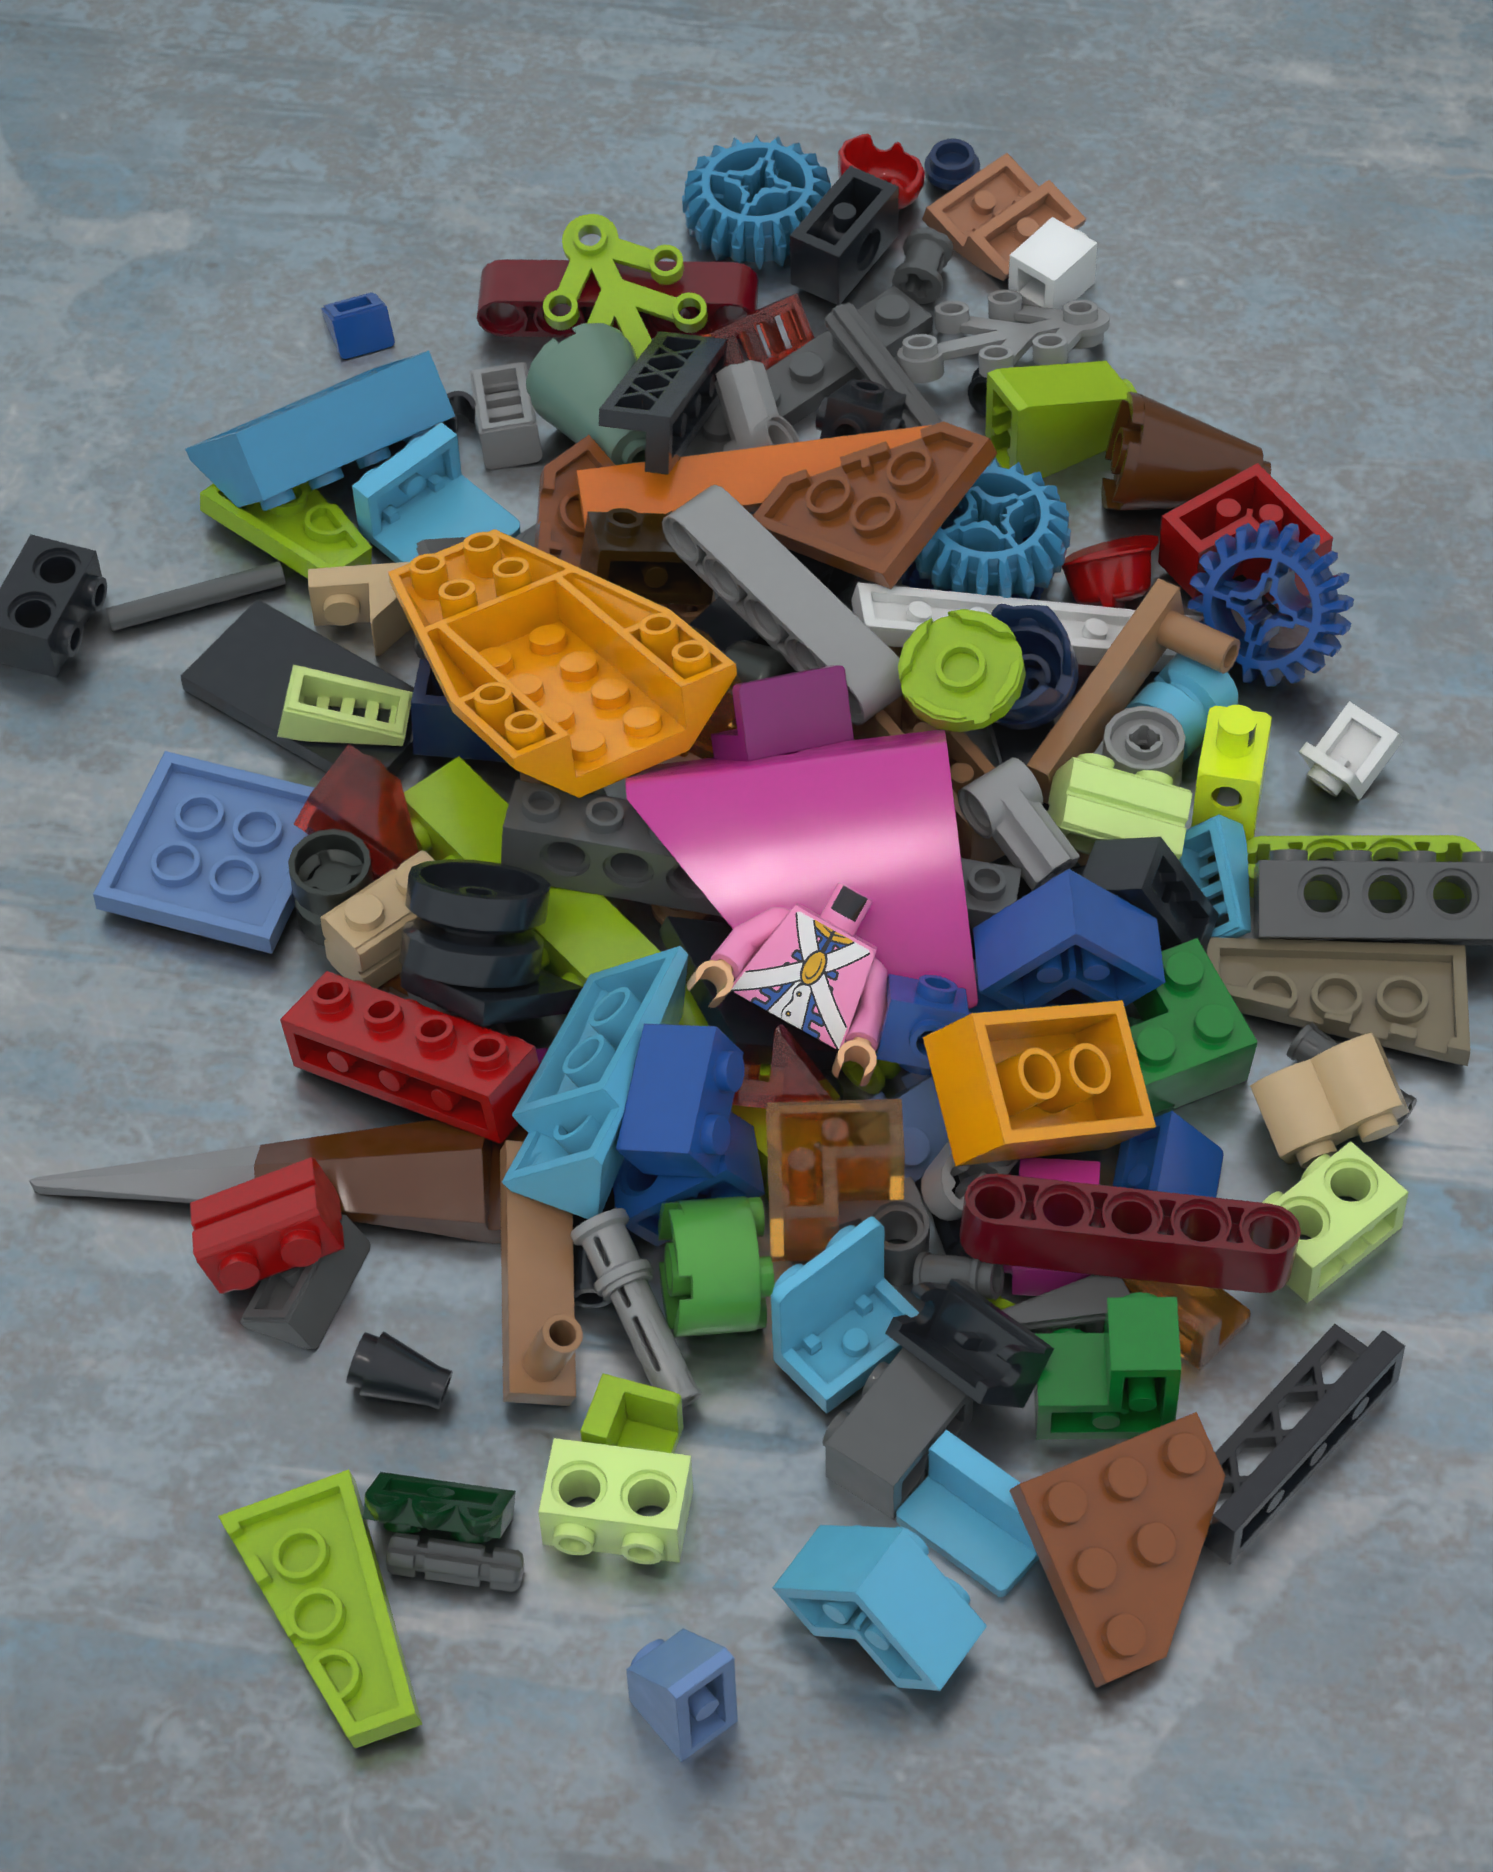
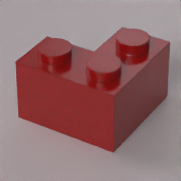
[1158,463,1333,610]

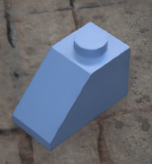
[626,1628,738,1762]

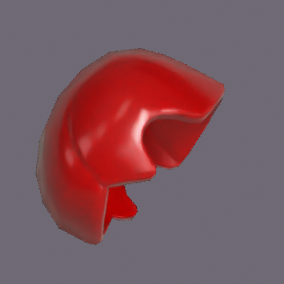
[838,134,925,210]

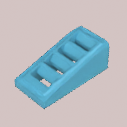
[1179,814,1251,938]

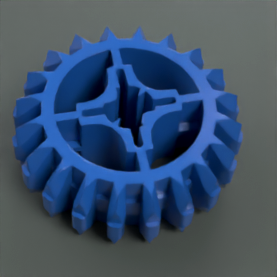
[1187,520,1354,687]

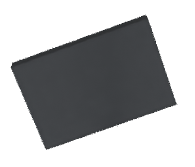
[658,916,839,1071]

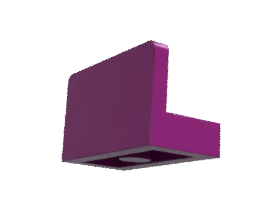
[711,665,854,761]

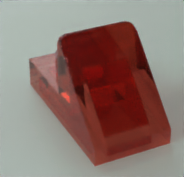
[732,1024,841,1116]

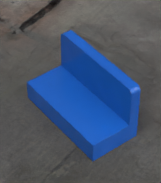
[1112,1111,1224,1241]

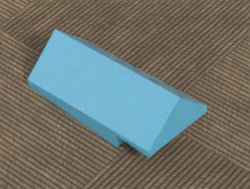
[502,946,688,1219]

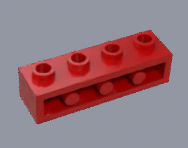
[280,971,539,1144]

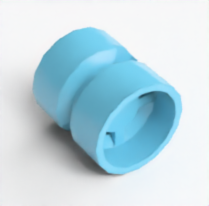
[1124,653,1238,762]

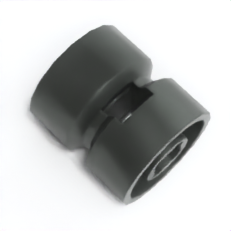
[288,829,374,946]

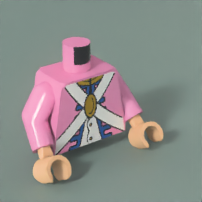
[687,882,888,1086]

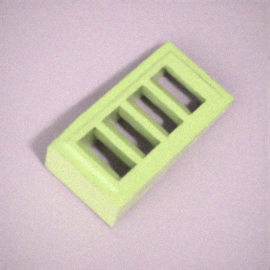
[277,664,413,746]

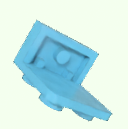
[352,422,521,563]
[771,1217,919,1414]

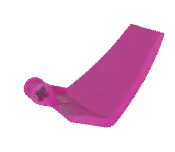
[625,729,978,1008]

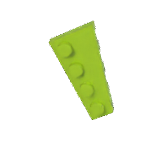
[218,1469,422,1748]

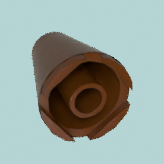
[1101,392,1271,511]

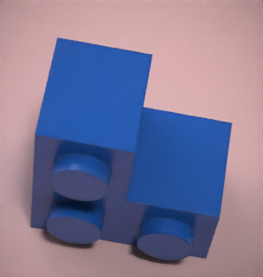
[973,869,1165,1010]

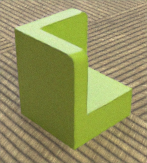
[580,1373,684,1453]

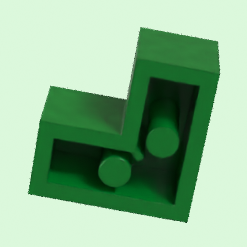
[1130,938,1258,1117]
[1034,1292,1182,1440]

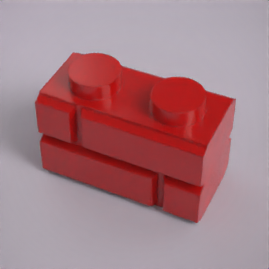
[190,1157,345,1294]

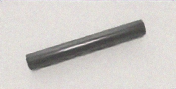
[106,561,286,631]

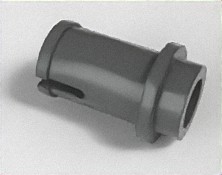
[913,1251,1004,1300]

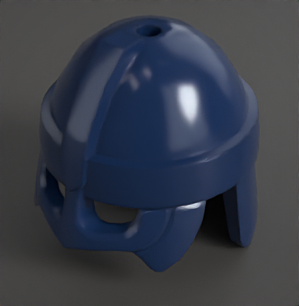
[991,604,1079,730]

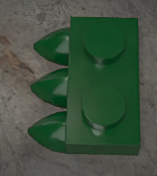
[363,1472,516,1543]

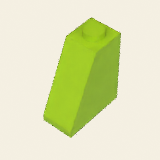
[985,361,1137,479]

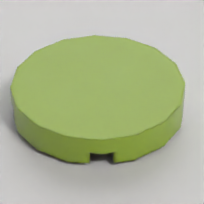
[898,609,1026,732]

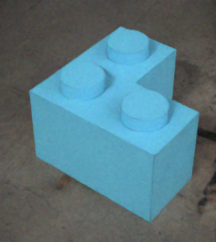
[772,1525,987,1691]

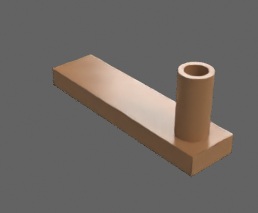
[1026,578,1240,805]
[500,1140,583,1406]

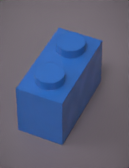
[615,1024,744,1178]

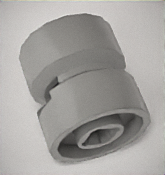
[1102,706,1185,787]

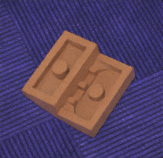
[922,153,1086,281]

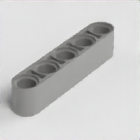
[662,485,903,725]

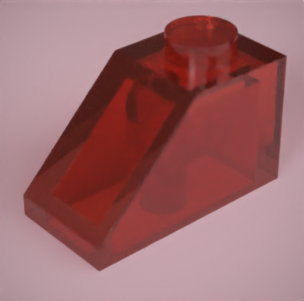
[294,744,419,881]

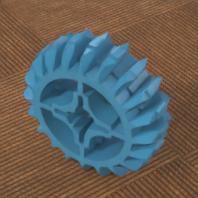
[682,134,831,270]
[913,457,1071,599]

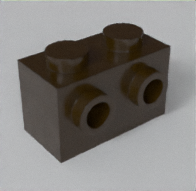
[580,508,714,605]

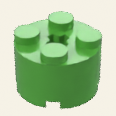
[658,1196,774,1337]

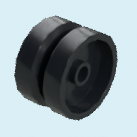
[399,859,551,988]

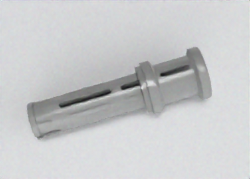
[570,1208,702,1408]

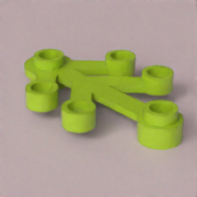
[543,214,708,359]

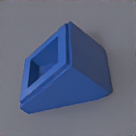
[321,292,395,359]

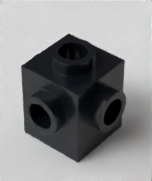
[815,378,906,439]

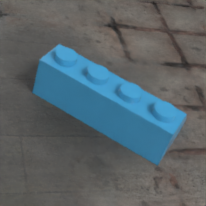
[185,351,455,511]

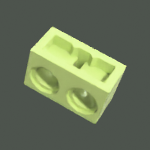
[1262,1141,1409,1303]
[538,1438,693,1564]

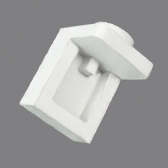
[1299,701,1403,801]

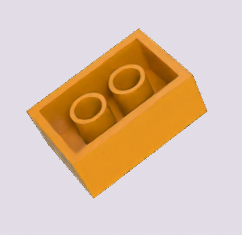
[923,1000,1156,1166]

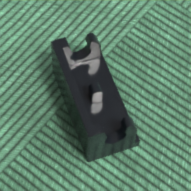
[885,1278,1054,1408]

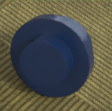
[924,139,980,190]

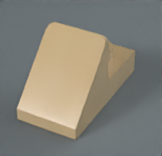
[308,562,412,656]

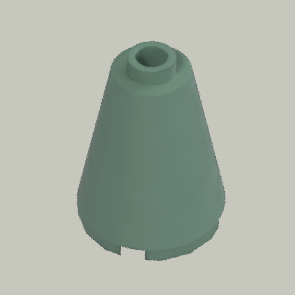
[526,323,646,465]

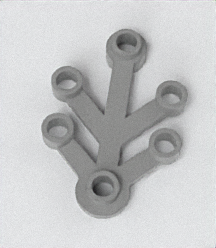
[897,290,1110,383]

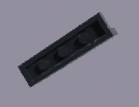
[599,331,727,475]
[1203,1324,1405,1565]

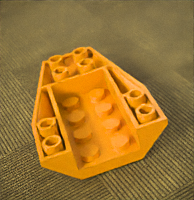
[388,529,737,798]

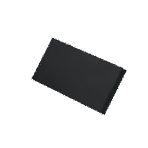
[180,599,414,798]

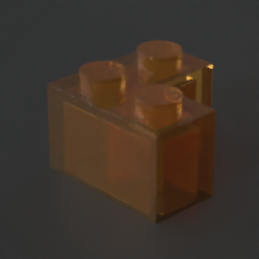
[766,1099,905,1262]

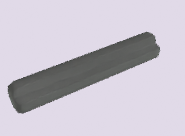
[824,303,942,428]

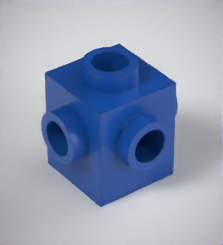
[876,974,971,1075]

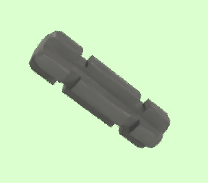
[386,1533,524,1592]

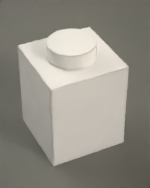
[1008,217,1097,310]

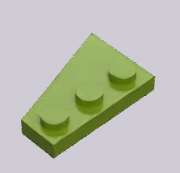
[200,481,372,579]

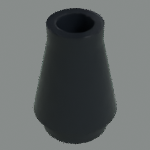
[346,1331,453,1409]

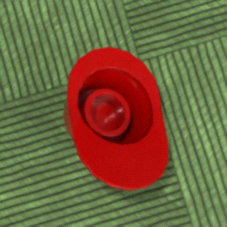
[1061,535,1159,609]

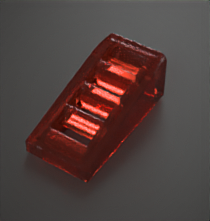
[697,293,814,370]

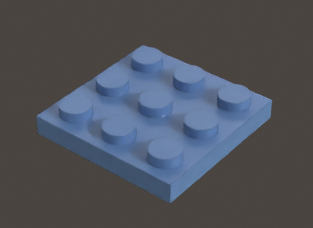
[93,751,340,954]

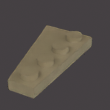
[1205,937,1471,1066]

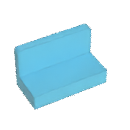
[896,1430,1039,1597]

